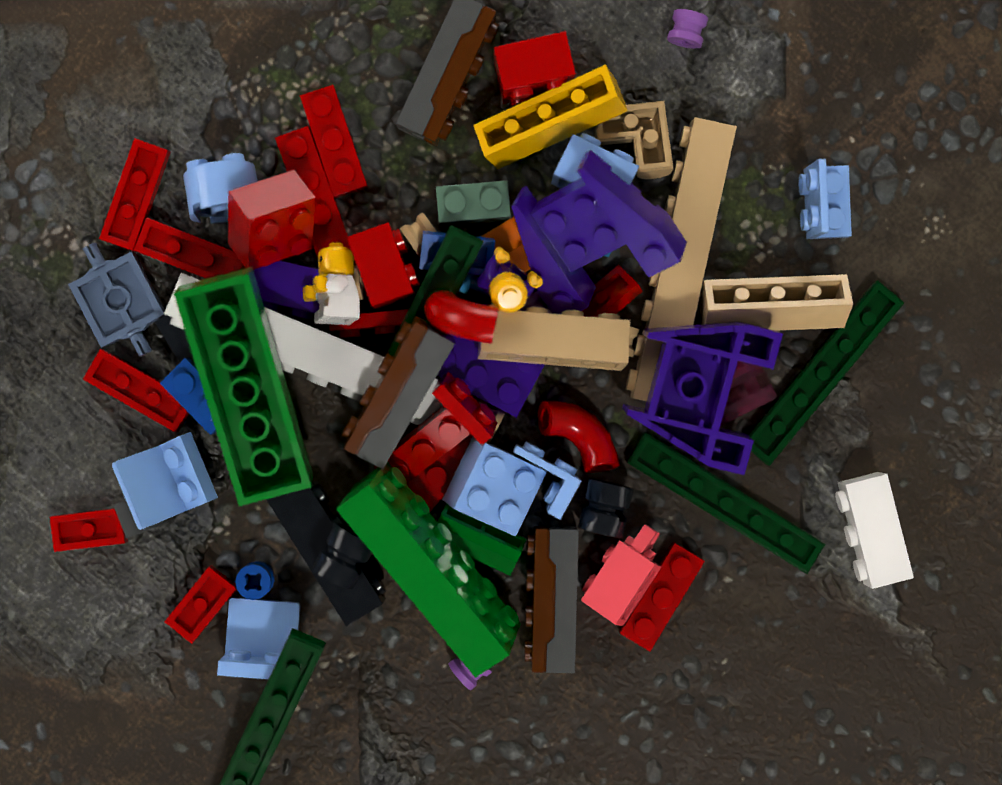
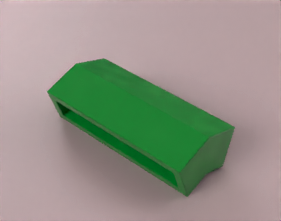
[437,503,527,576]

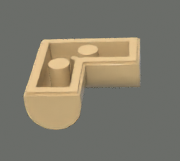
[593,101,673,179]

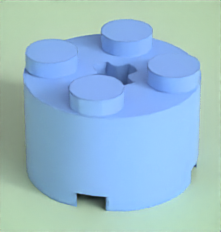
[183,153,258,223]

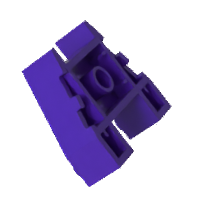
[511,150,687,314]
[622,321,783,475]

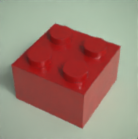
[494,31,575,107]
[228,170,316,270]
[347,222,420,310]

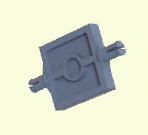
[68,243,165,357]

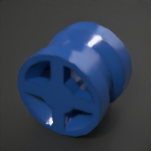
[235,561,275,600]

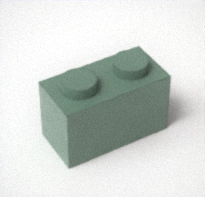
[436,180,511,227]

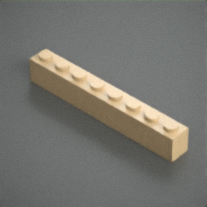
[626,117,737,402]

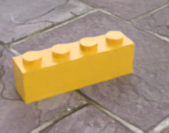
[473,65,628,169]

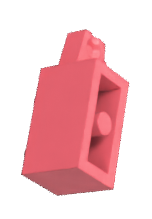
[580,524,661,626]

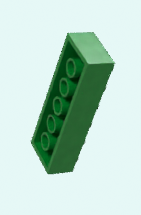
[174,267,313,506]
[336,461,520,678]

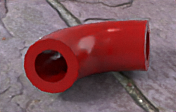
[425,290,499,344]
[538,400,619,473]

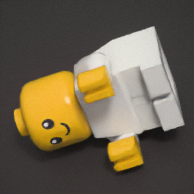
[303,242,360,325]

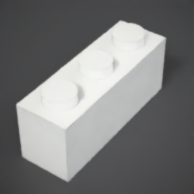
[835,472,914,589]

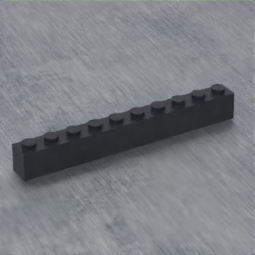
[155,315,386,627]

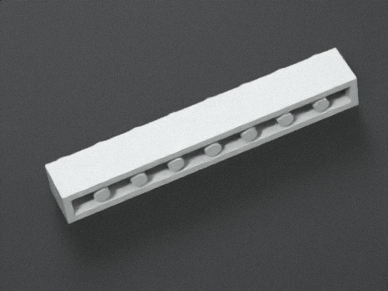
[164,273,443,425]

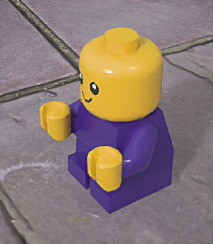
[476,247,543,313]

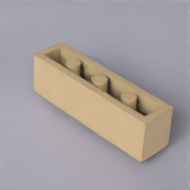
[699,274,853,331]
[478,304,630,371]

